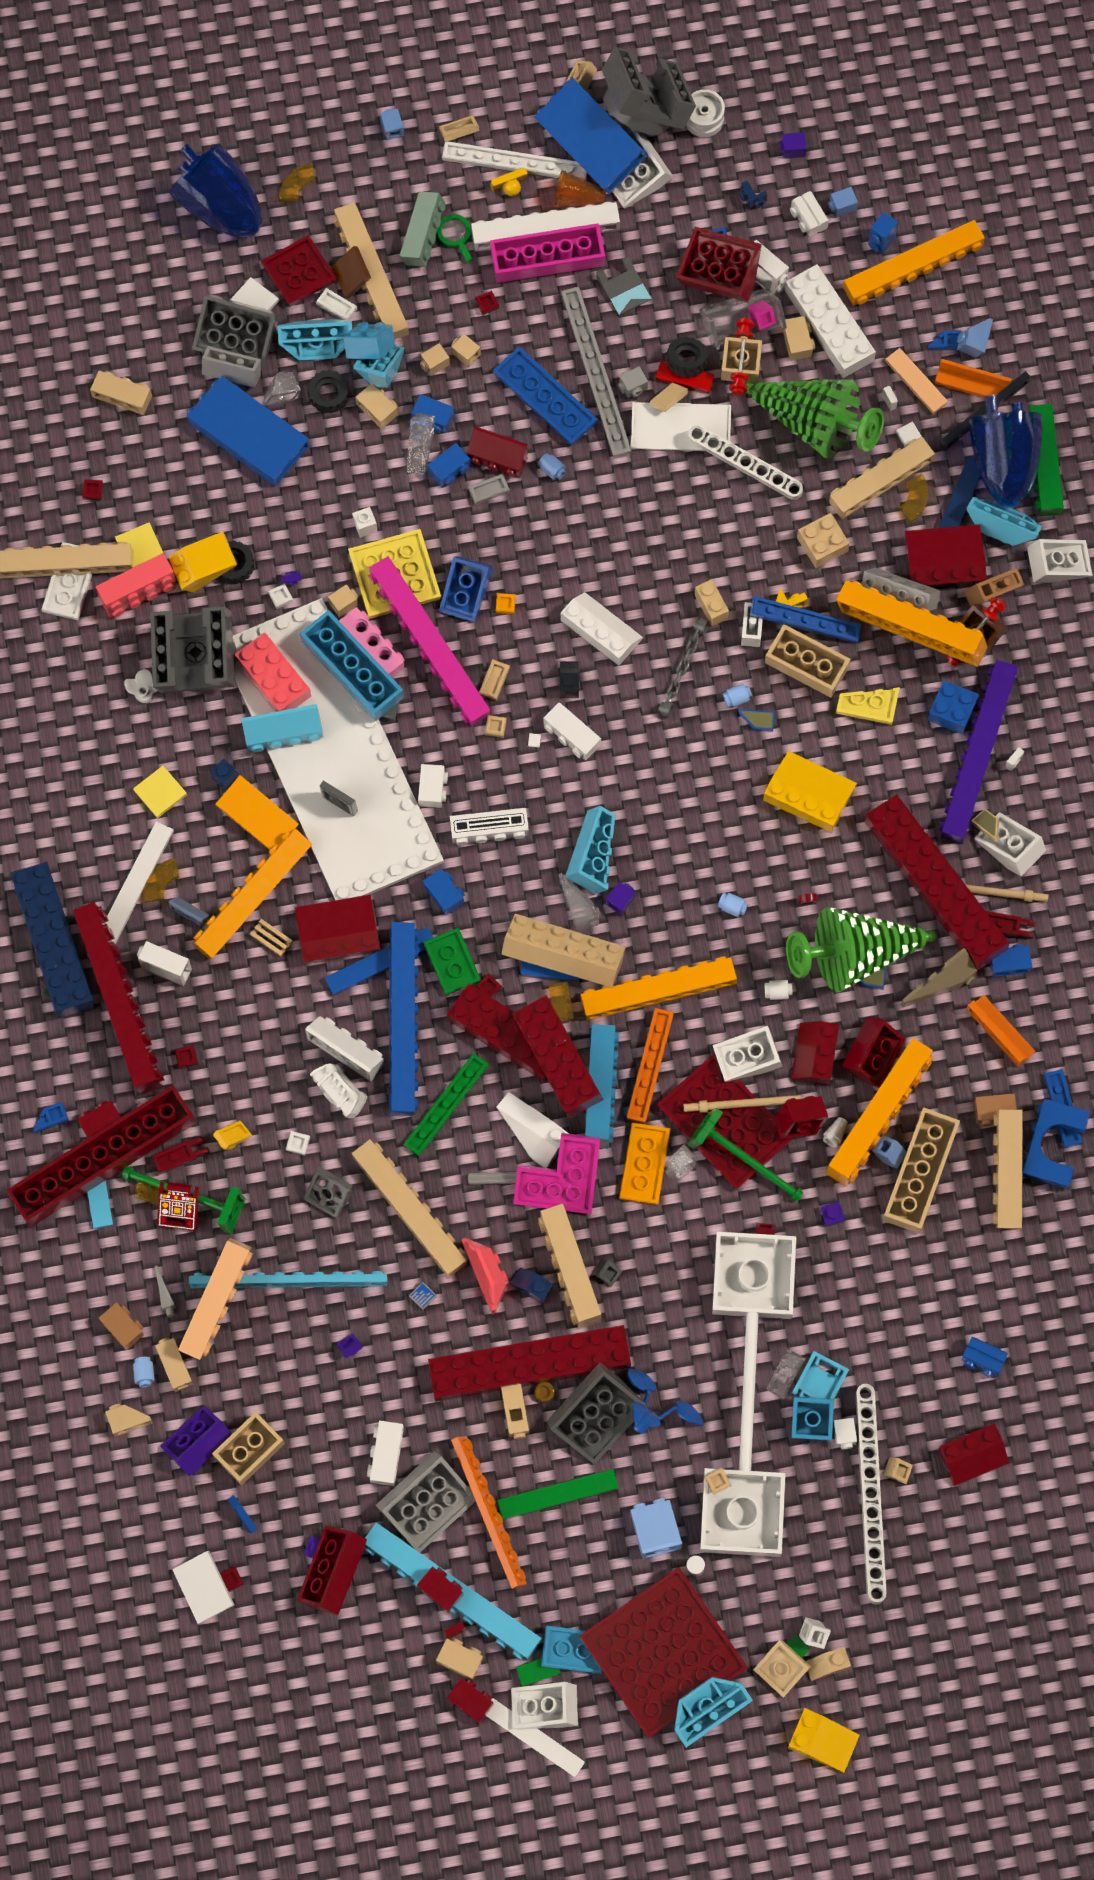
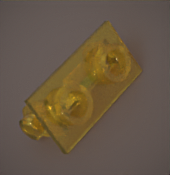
[134,1182,159,1206]

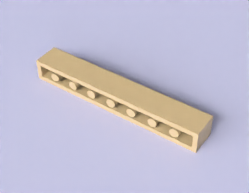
[333,202,409,340]
[0,542,133,579]
[352,1139,467,1279]

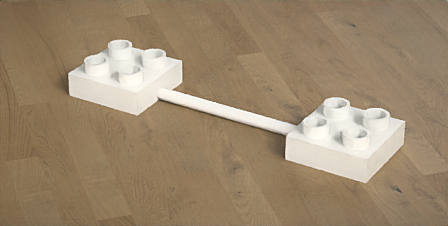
[700,1232,796,1557]

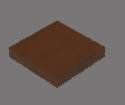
[332,246,371,298]

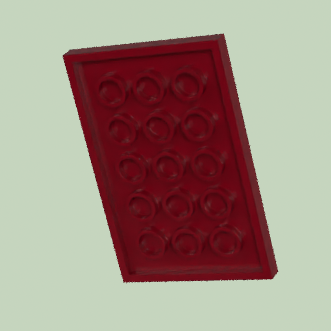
[657,1054,794,1191]

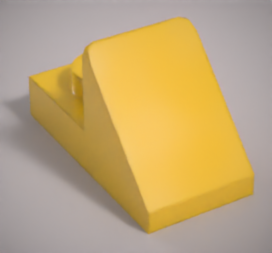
[776,588,808,608]

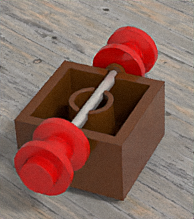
[946,597,1008,666]

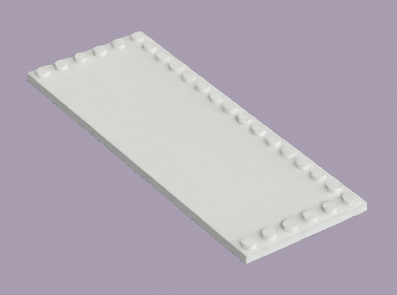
[233,598,444,900]

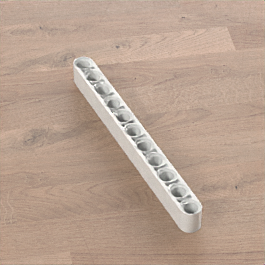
[856,1384,886,1605]

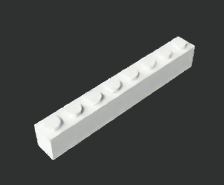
[471,202,620,251]

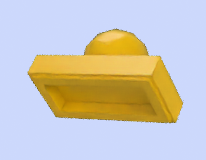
[490,167,528,196]
[213,1121,252,1150]

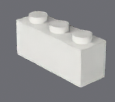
[544,703,601,760]
[367,1421,404,1486]

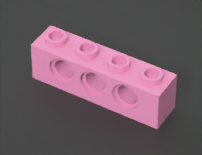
[339,607,405,678]

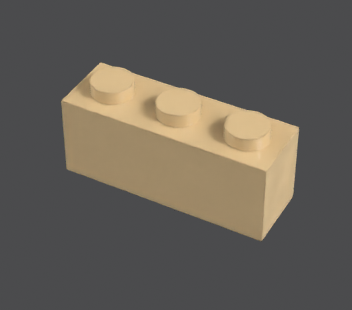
[90,371,152,415]

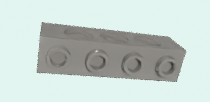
[862,568,941,611]

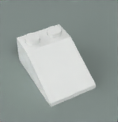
[1027,539,1093,583]
[974,812,1046,876]
[713,1026,783,1082]
[511,1682,578,1729]

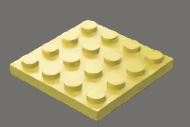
[348,529,441,619]

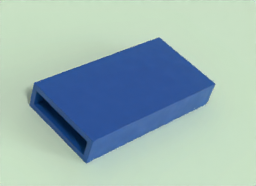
[534,77,648,194]
[187,376,310,487]

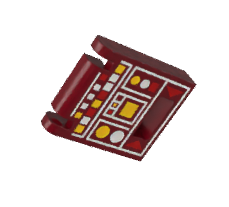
[157,1182,200,1231]

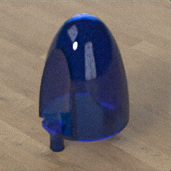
[170,144,262,238]
[969,395,1043,508]

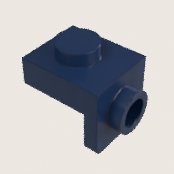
[739,180,767,209]

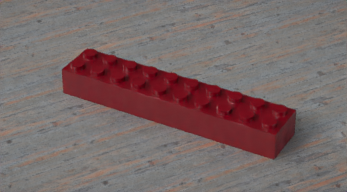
[865,794,1009,971]
[73,902,165,1095]
[6,1085,196,1228]
[428,1325,631,1402]

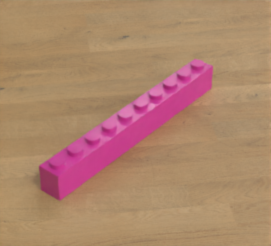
[368,556,491,727]

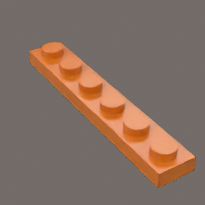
[627,1008,674,1124]

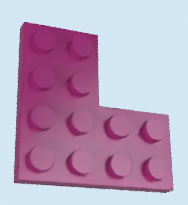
[513,1133,601,1214]

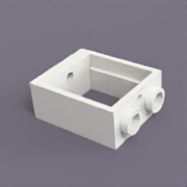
[754,240,789,296]
[137,941,192,986]

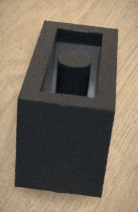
[560,661,579,698]

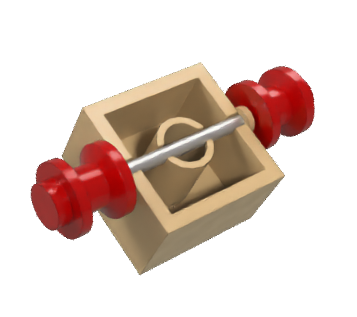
[721,317,762,395]

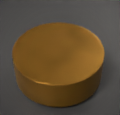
[535,1382,554,1403]

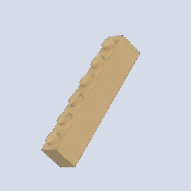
[829,437,935,519]
[993,1109,1022,1229]

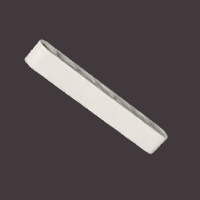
[689,425,803,500]

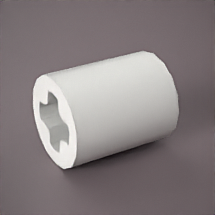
[686,1556,705,1577]

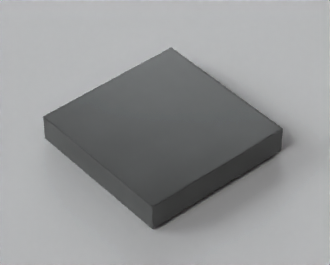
[320,780,358,816]

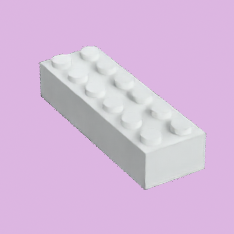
[785,264,876,378]

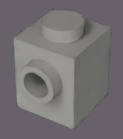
[618,366,648,398]

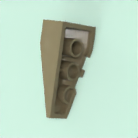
[901,948,977,1008]

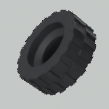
[666,337,708,378]
[308,370,349,413]
[218,540,254,584]

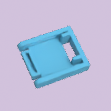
[792,1351,849,1398]

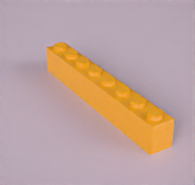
[843,220,985,306]
[192,829,312,959]
[581,957,737,1021]

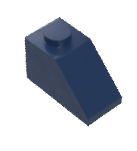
[210,759,239,792]
[510,1267,554,1305]

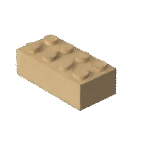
[765,624,851,698]

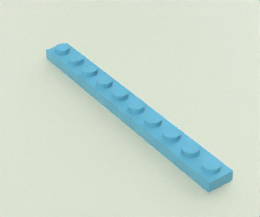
[189,1271,388,1288]

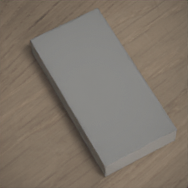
[468,474,510,505]

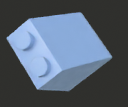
[630,1498,682,1559]

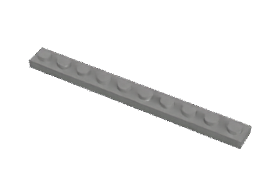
[561,287,631,458]

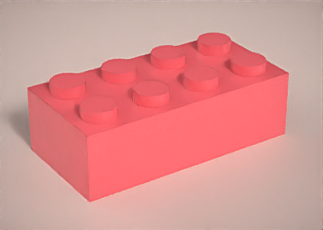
[96,553,177,618]
[235,632,312,712]

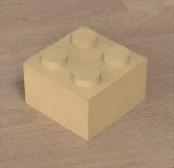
[797,513,850,568]

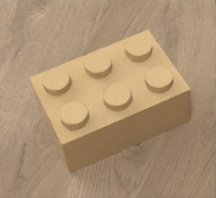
[212,1412,285,1486]

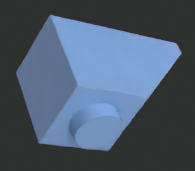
[957,318,993,358]

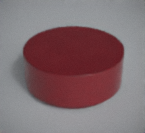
[798,893,818,905]

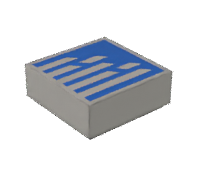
[409,1282,437,1310]

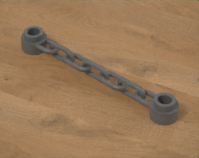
[658,618,709,718]

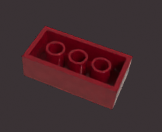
[297,1525,367,1615]

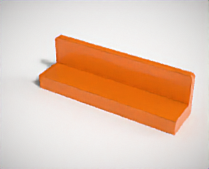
[935,359,1013,404]
[966,995,1035,1067]

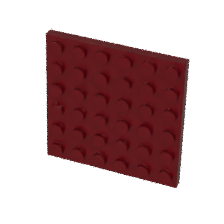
[579,1567,748,1738]

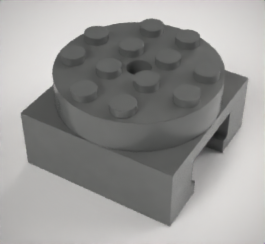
[602,47,696,136]
[150,606,236,693]

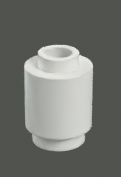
[765,980,793,1000]

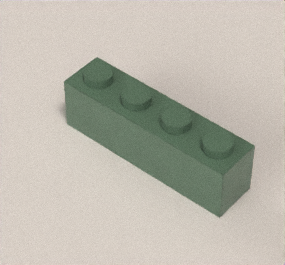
[400,192,445,267]

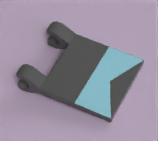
[596,256,651,316]

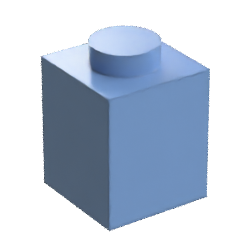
[380,108,404,141]
[828,187,858,217]
[873,1135,907,1169]

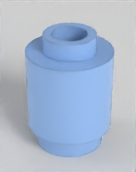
[722,683,752,707]
[718,893,748,917]
[133,1357,155,1388]

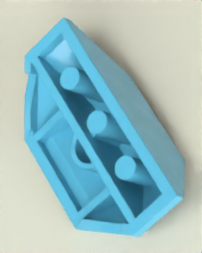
[278,319,352,360]
[354,345,405,388]
[967,497,1042,546]
[674,1677,753,1747]

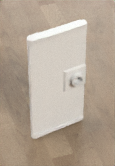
[630,402,731,452]

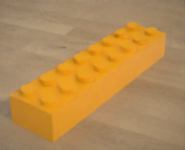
[836,580,987,667]
[827,1038,933,1186]

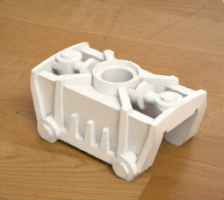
[310,1064,367,1118]

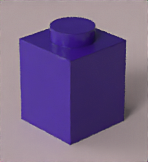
[779,132,806,159]
[606,881,635,916]

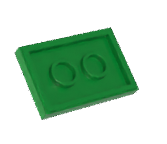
[423,928,481,996]

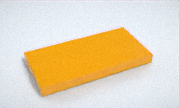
[215,775,299,850]
[619,1123,670,1205]

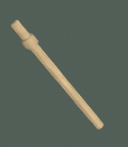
[966,885,1048,902]
[683,1095,801,1113]

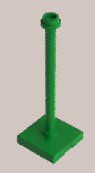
[687,1108,804,1202]
[122,1166,246,1235]

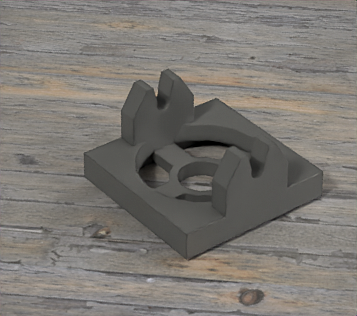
[303,1166,353,1219]

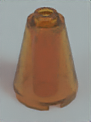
[554,171,606,208]

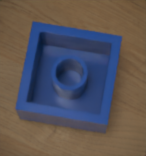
[928,680,979,735]

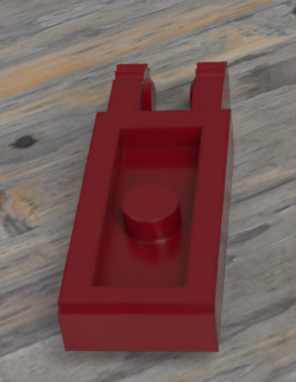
[986,911,1036,939]
[152,1137,210,1175]

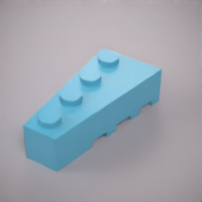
[565,806,615,894]

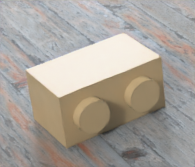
[782,316,815,361]
[356,384,398,429]
[695,579,729,627]
[436,1638,484,1681]

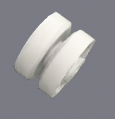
[686,89,725,137]

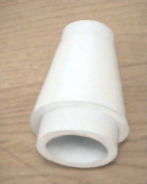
[823,1117,848,1147]

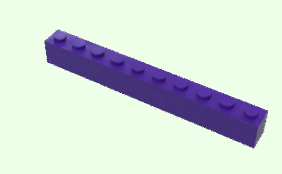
[939,660,1018,844]

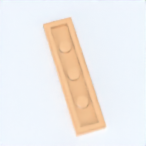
[885,348,948,414]

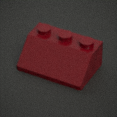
[467,426,528,478]
[842,1016,906,1089]
[791,1021,840,1086]
[938,1423,1009,1486]

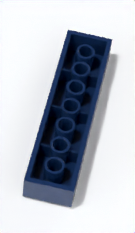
[10,862,94,1019]

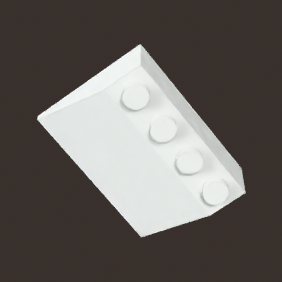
[612,122,673,208]

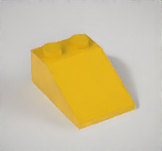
[168,532,237,593]
[788,1708,860,1773]

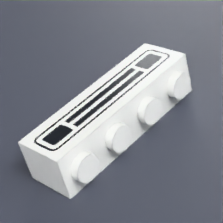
[450,808,529,845]

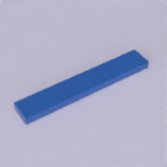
[750,596,861,644]
[325,927,434,996]

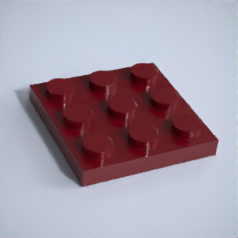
[261,235,337,307]

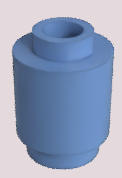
[538,453,566,480]

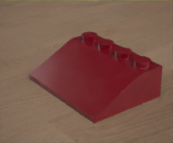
[676,227,762,303]
[905,524,987,586]
[295,894,380,964]

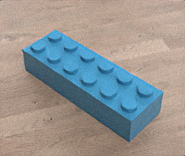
[300,610,404,721]
[585,1024,619,1149]

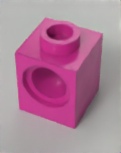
[747,300,776,330]

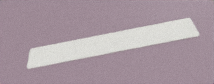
[486,1698,585,1777]

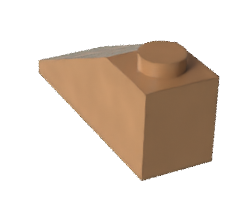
[964,568,1025,607]

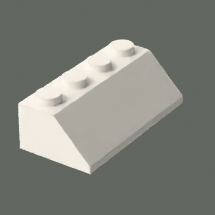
[561,592,643,665]
[305,1016,384,1082]

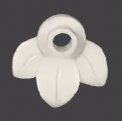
[125,669,157,703]

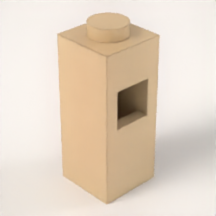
[155,1337,193,1392]
[501,1384,529,1439]

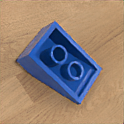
[439,556,494,622]

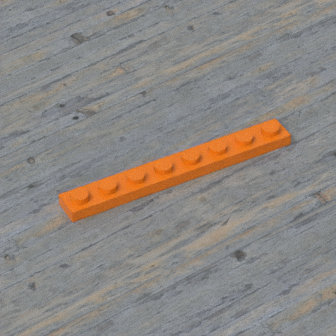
[451,1436,527,1589]

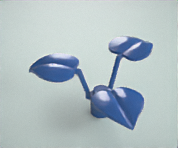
[626,1369,704,1434]

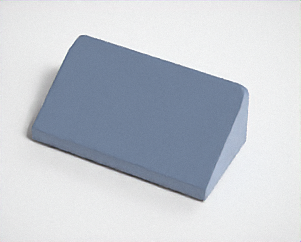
[168,897,209,927]

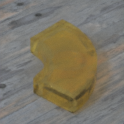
[280,163,315,202]
[900,473,928,523]
[144,858,179,903]

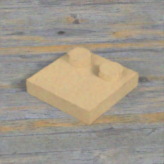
[754,1639,811,1698]

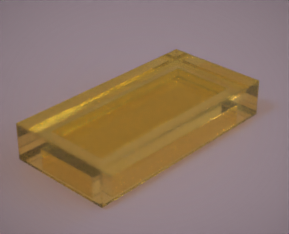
[549,981,574,1022]

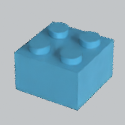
[343,322,395,359]
[792,1396,834,1440]

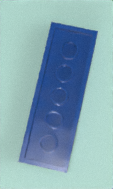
[493,346,598,446]

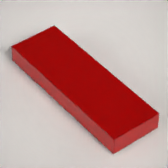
[656,361,714,393]

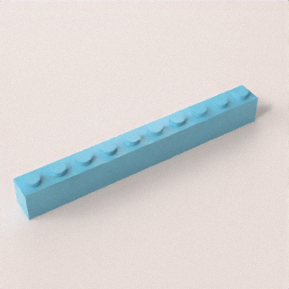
[364,1523,541,1660]

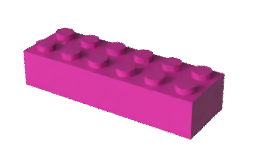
[490,223,605,283]

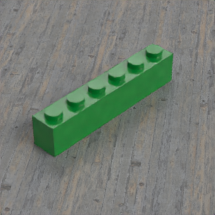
[1025,404,1064,516]

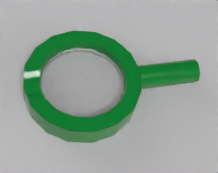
[437,214,473,263]

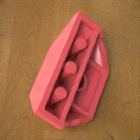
[462,1238,508,1315]

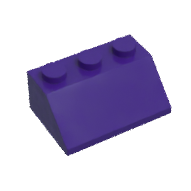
[160,1405,232,1477]

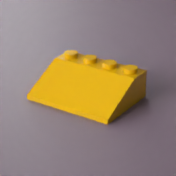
[763,751,857,833]

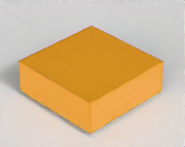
[496,593,516,614]

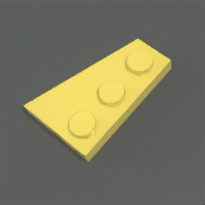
[836,687,900,725]

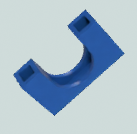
[1022,1099,1090,1190]

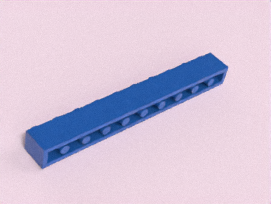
[389,922,418,1116]

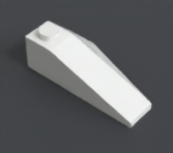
[497,1092,569,1168]

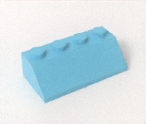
[241,704,324,752]

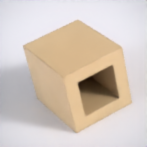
[451,334,481,368]
[420,343,450,376]
[328,584,359,618]

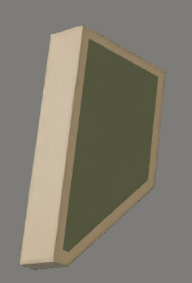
[971,809,999,842]

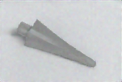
[154,1266,176,1317]

